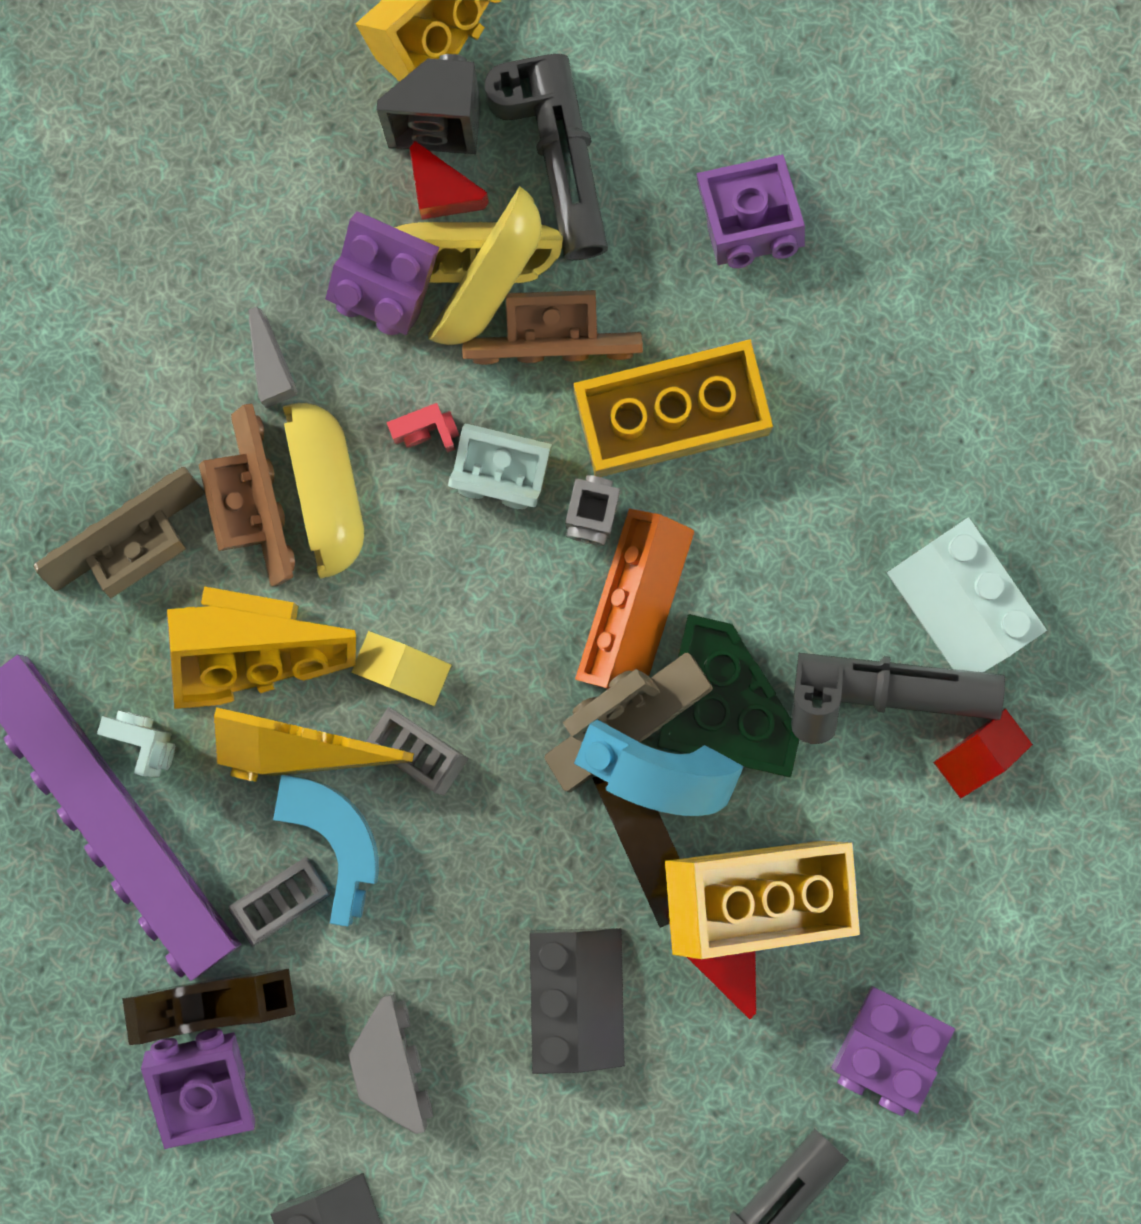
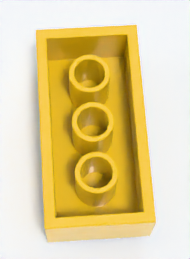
[573,339,773,477]
[665,841,860,959]

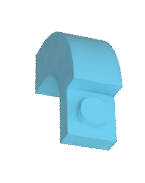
[574,719,744,816]
[273,775,379,927]

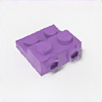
[696,154,805,268]
[325,211,439,335]
[831,985,955,1116]
[141,1028,255,1149]

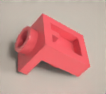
[386,403,460,453]

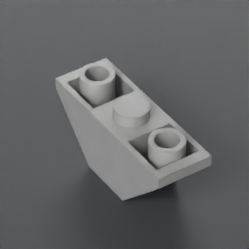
[348,992,433,1134]

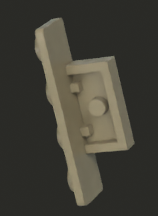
[33,467,204,599]
[544,653,713,792]

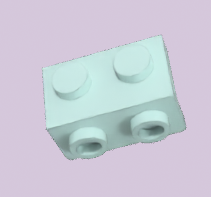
[448,423,552,509]
[97,710,175,777]

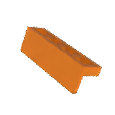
[575,509,694,689]

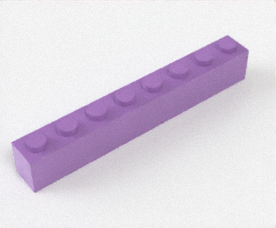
[0,654,242,981]

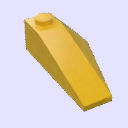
[355,0,501,82]
[167,606,356,709]
[214,707,414,782]

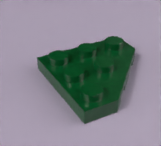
[657,614,800,778]

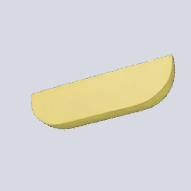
[428,186,542,345]
[394,222,563,283]
[283,403,364,579]

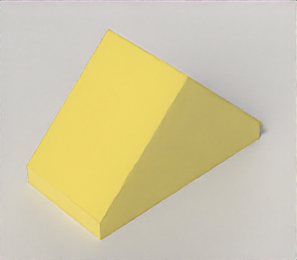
[351,631,452,706]

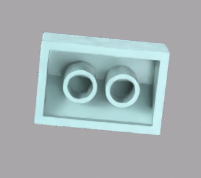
[887,517,1047,672]

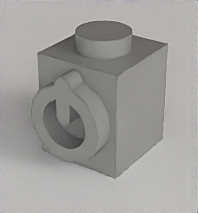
[565,475,620,546]

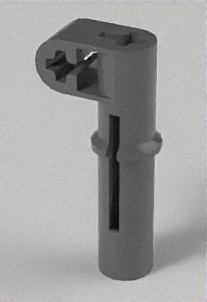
[485,54,608,260]
[791,652,1005,744]
[729,1129,849,1224]

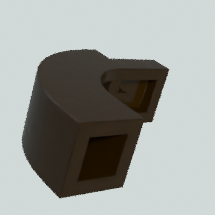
[592,776,680,928]
[122,969,296,1045]

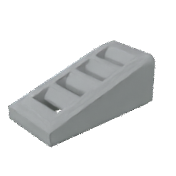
[249,306,298,408]
[366,707,468,796]
[228,856,331,947]

